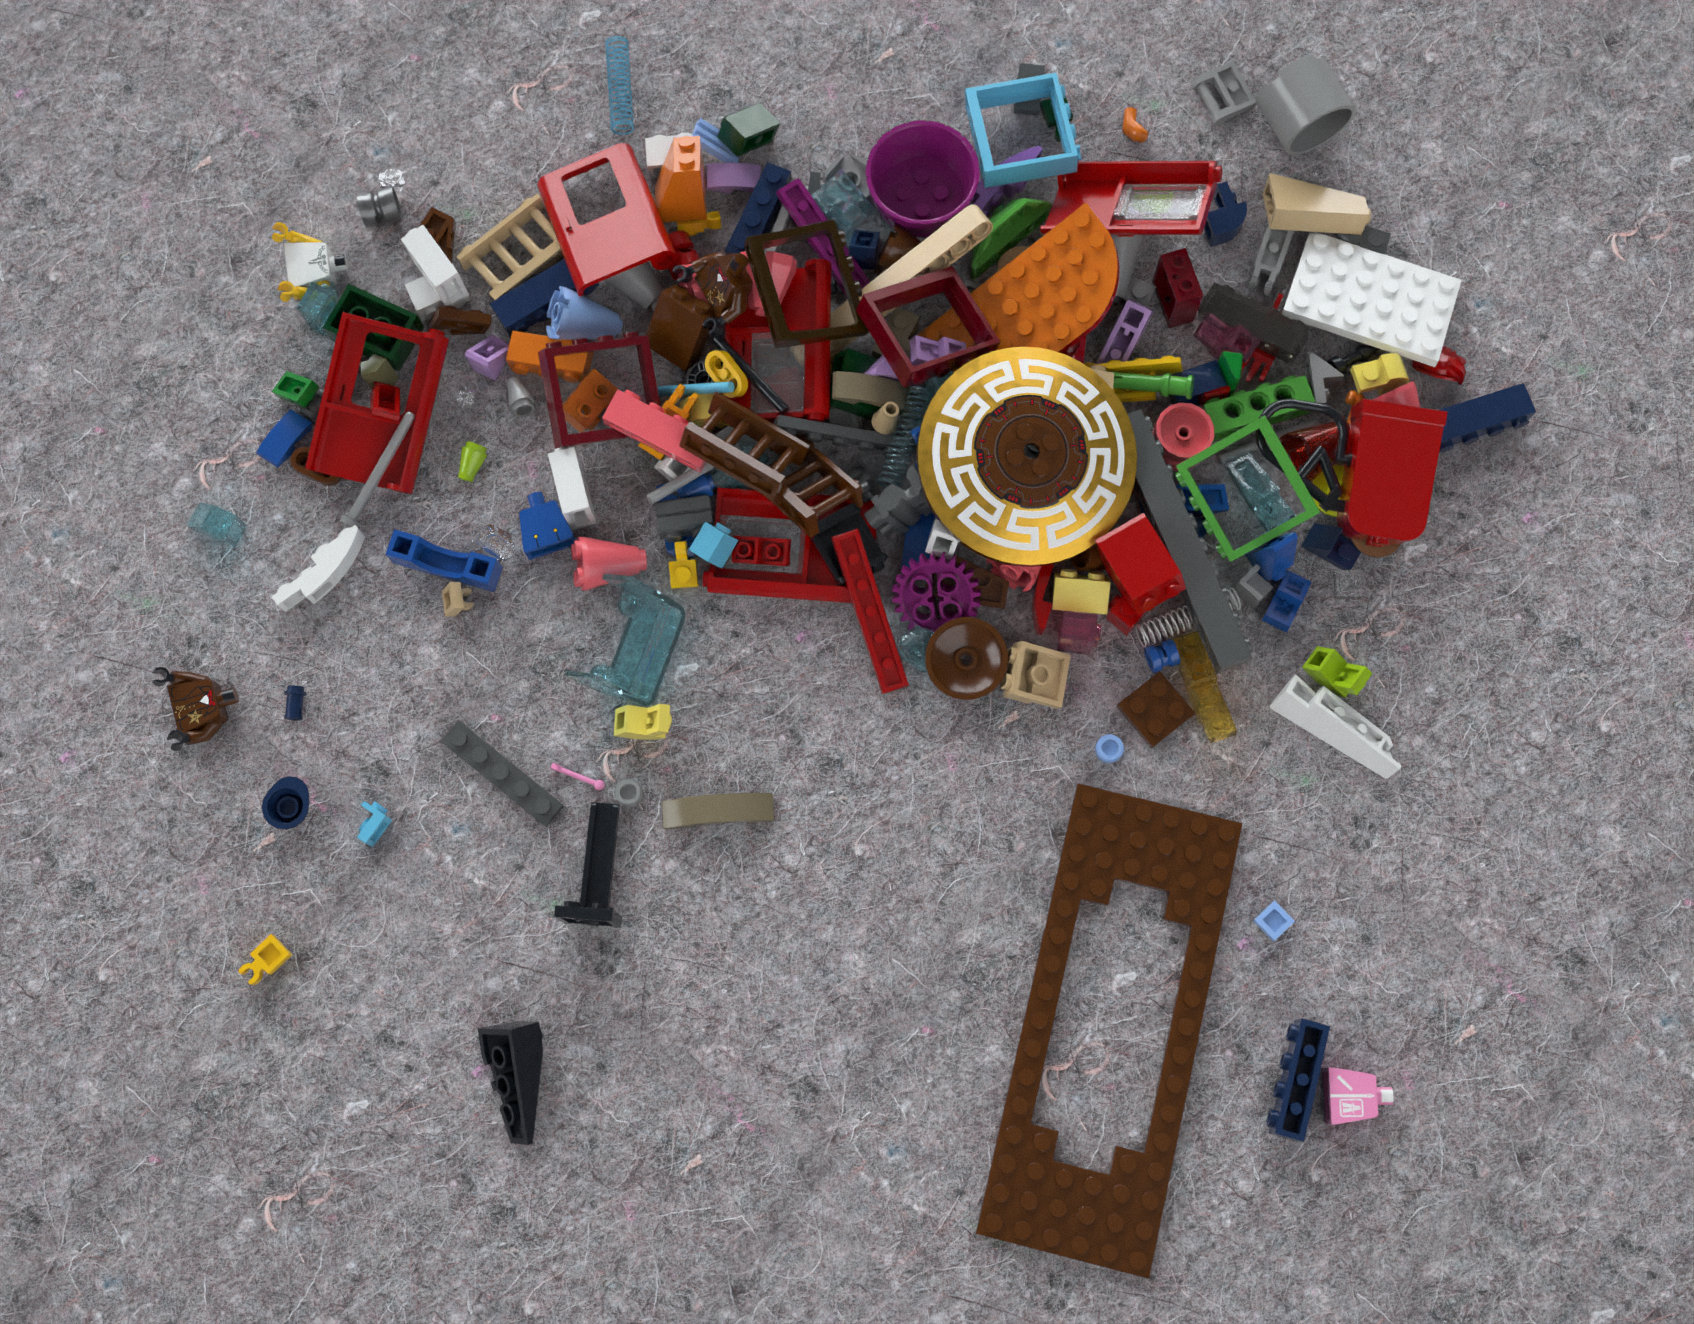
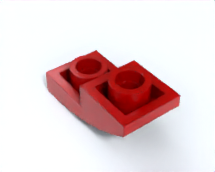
[731,535,791,566]

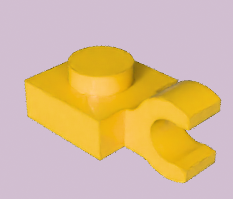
[669,541,699,589]

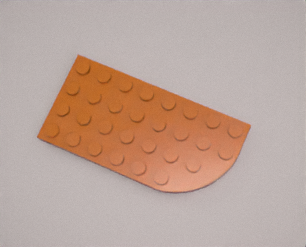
[917,203,1120,379]

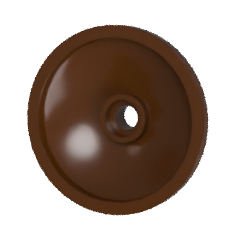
[925,617,1008,700]

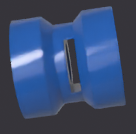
[1144,639,1180,673]

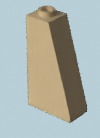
[1263,174,1371,235]

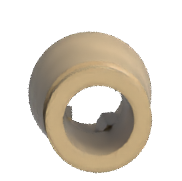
[871,402,899,434]

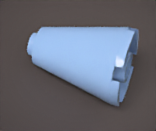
[546,286,623,340]

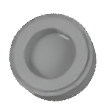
[615,779,643,807]

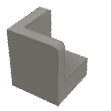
[1234,564,1273,609]

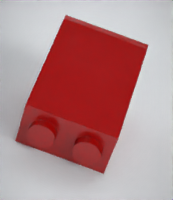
[1095,513,1186,616]

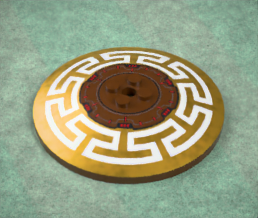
[916,347,1137,567]

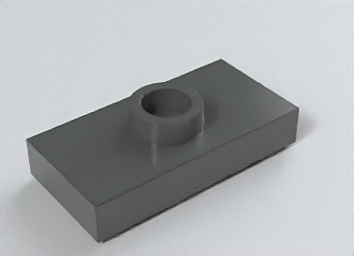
[1013,63,1045,116]

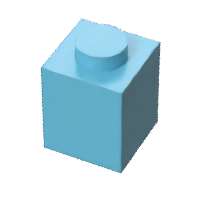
[689,522,738,568]

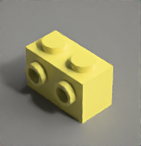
[1051,569,1111,614]

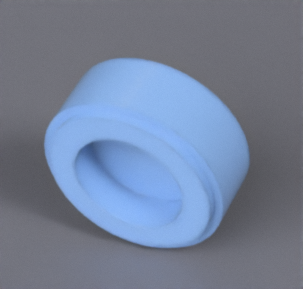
[1095,734,1124,763]

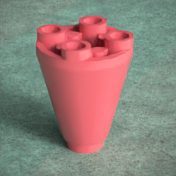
[571,536,647,591]

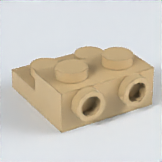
[1000,641,1071,709]

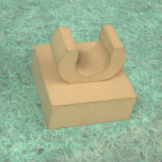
[442,582,474,617]

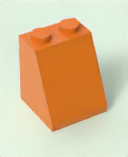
[655,136,707,223]

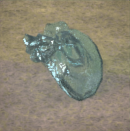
[897,625,934,673]

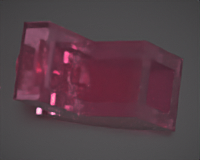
[1193,313,1261,364]

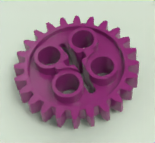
[892,551,981,639]

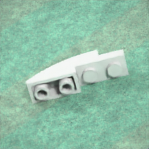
[272,525,365,612]

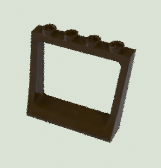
[744,219,869,349]

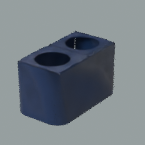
[1169,360,1228,406]

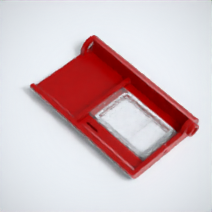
[1040,161,1222,237]
[724,258,831,423]
[703,488,877,603]

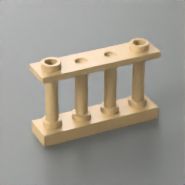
[456,193,571,301]

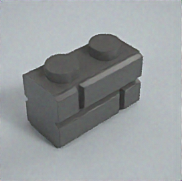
[655,495,713,542]

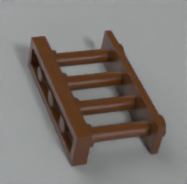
[679,391,810,501]
[765,435,864,538]

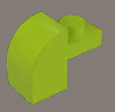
[1302,646,1373,698]

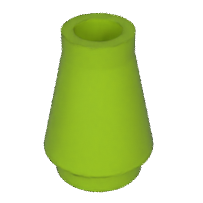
[457,441,487,483]

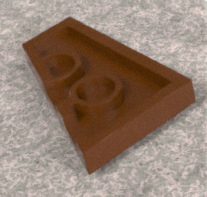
[925,554,1009,609]

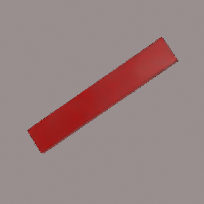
[831,529,909,694]

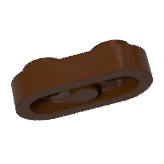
[290,447,341,486]

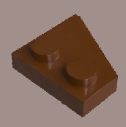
[405,207,456,264]
[427,305,491,335]

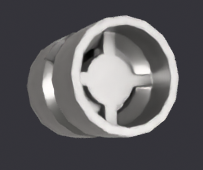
[356,186,402,228]

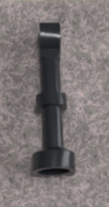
[1327,344,1381,376]

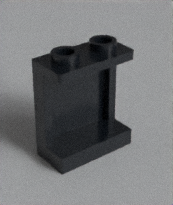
[811,503,888,586]

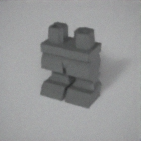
[864,465,932,537]

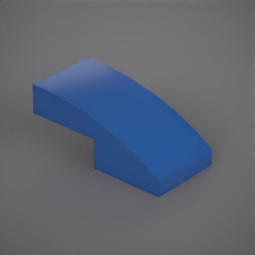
[256,409,312,468]
[1262,570,1312,633]

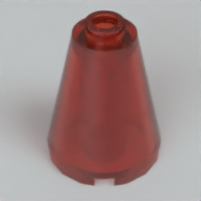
[1279,422,1350,481]

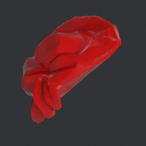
[1412,346,1466,385]

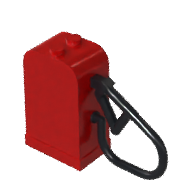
[1255,399,1448,548]

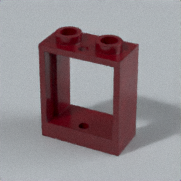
[1152,248,1203,328]

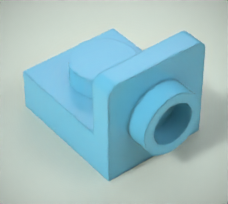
[357,801,392,847]

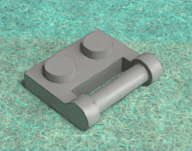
[1191,61,1256,126]

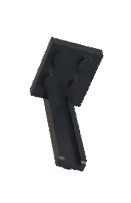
[554,802,622,928]

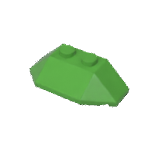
[971,198,1052,281]

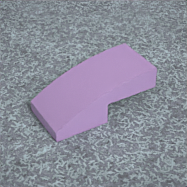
[706,163,761,194]
[910,335,966,365]

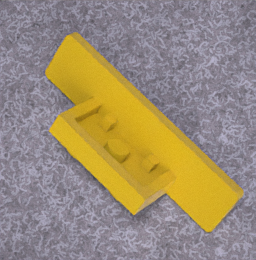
[1084,355,1183,403]

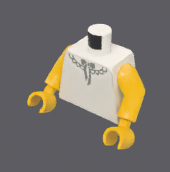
[272,222,349,302]

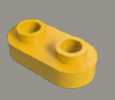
[705,350,748,398]

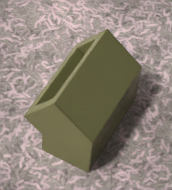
[361,354,399,390]

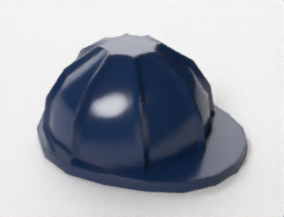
[262,776,310,830]

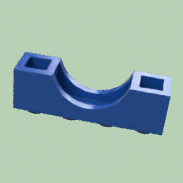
[385,529,503,592]

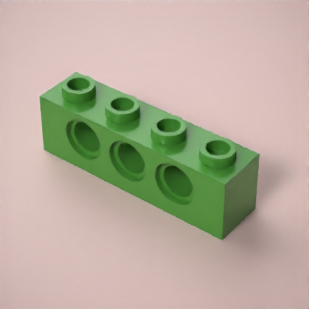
[1202,375,1315,442]

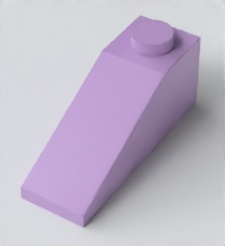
[1096,299,1155,364]

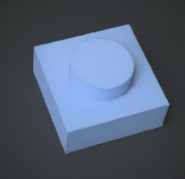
[1253,900,1295,942]

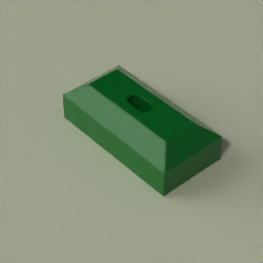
[271,371,320,408]

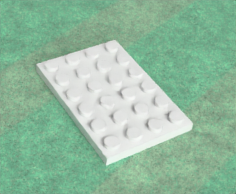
[1281,232,1462,367]

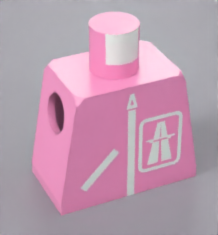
[1322,1067,1394,1124]

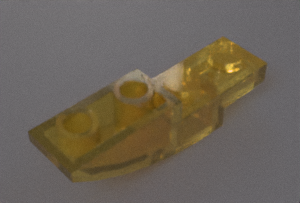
[1172,631,1237,743]

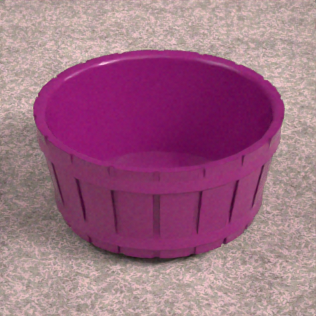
[866,120,980,237]

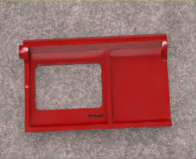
[305,312,449,495]

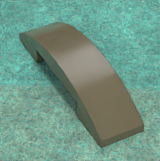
[832,371,923,420]
[662,793,774,830]

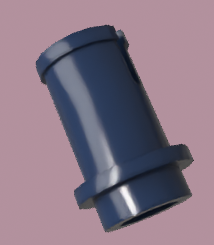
[284,685,307,721]

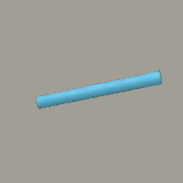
[657,381,735,397]

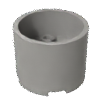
[1255,54,1357,156]

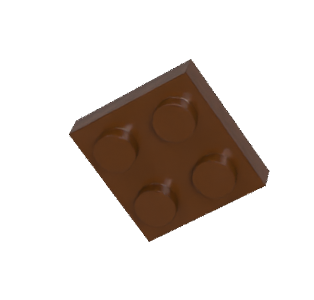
[1116,671,1196,749]

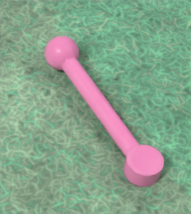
[550,763,605,790]

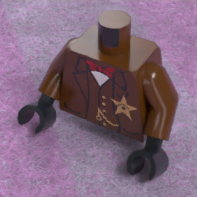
[672,252,753,336]
[152,667,239,751]

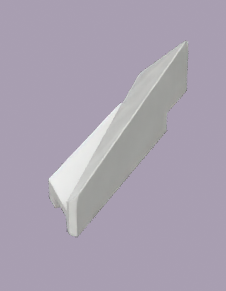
[1270,674,1401,779]

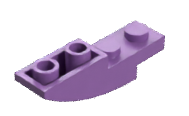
[972,146,1043,218]

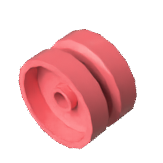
[1152,403,1214,471]

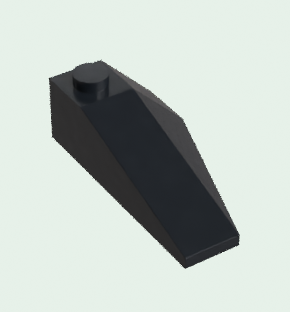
[478,1021,543,1145]

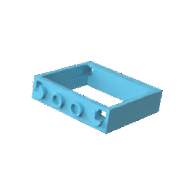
[965,73,1082,188]

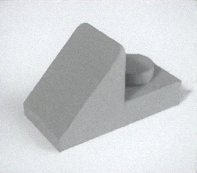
[1304,353,1344,413]

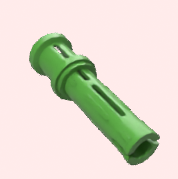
[1112,371,1194,399]

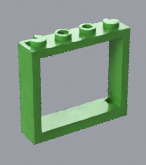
[1175,415,1320,562]

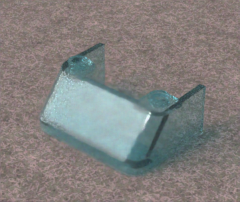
[565,574,685,706]

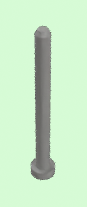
[340,411,415,527]

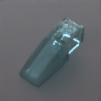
[1226,453,1295,532]

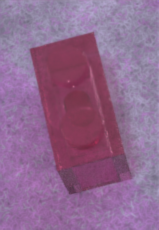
[1057,611,1102,655]

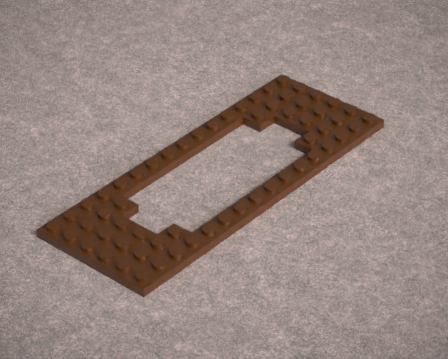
[976,783,1242,1279]

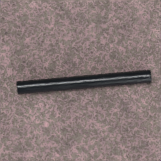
[712,335,790,415]

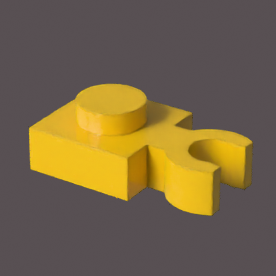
[676,211,722,236]
[238,934,293,985]

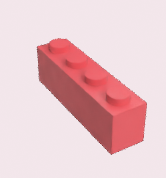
[602,389,712,473]

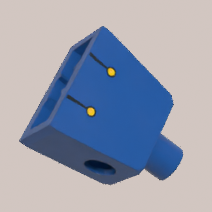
[519,492,576,560]

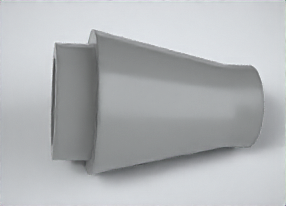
[506,377,535,417]

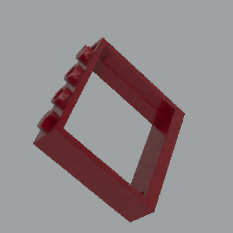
[856,266,1001,387]
[538,332,660,449]

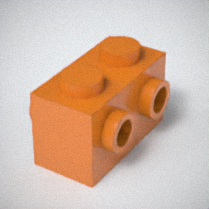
[563,368,619,433]

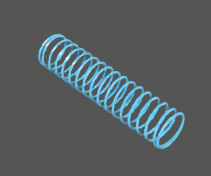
[605,36,634,135]

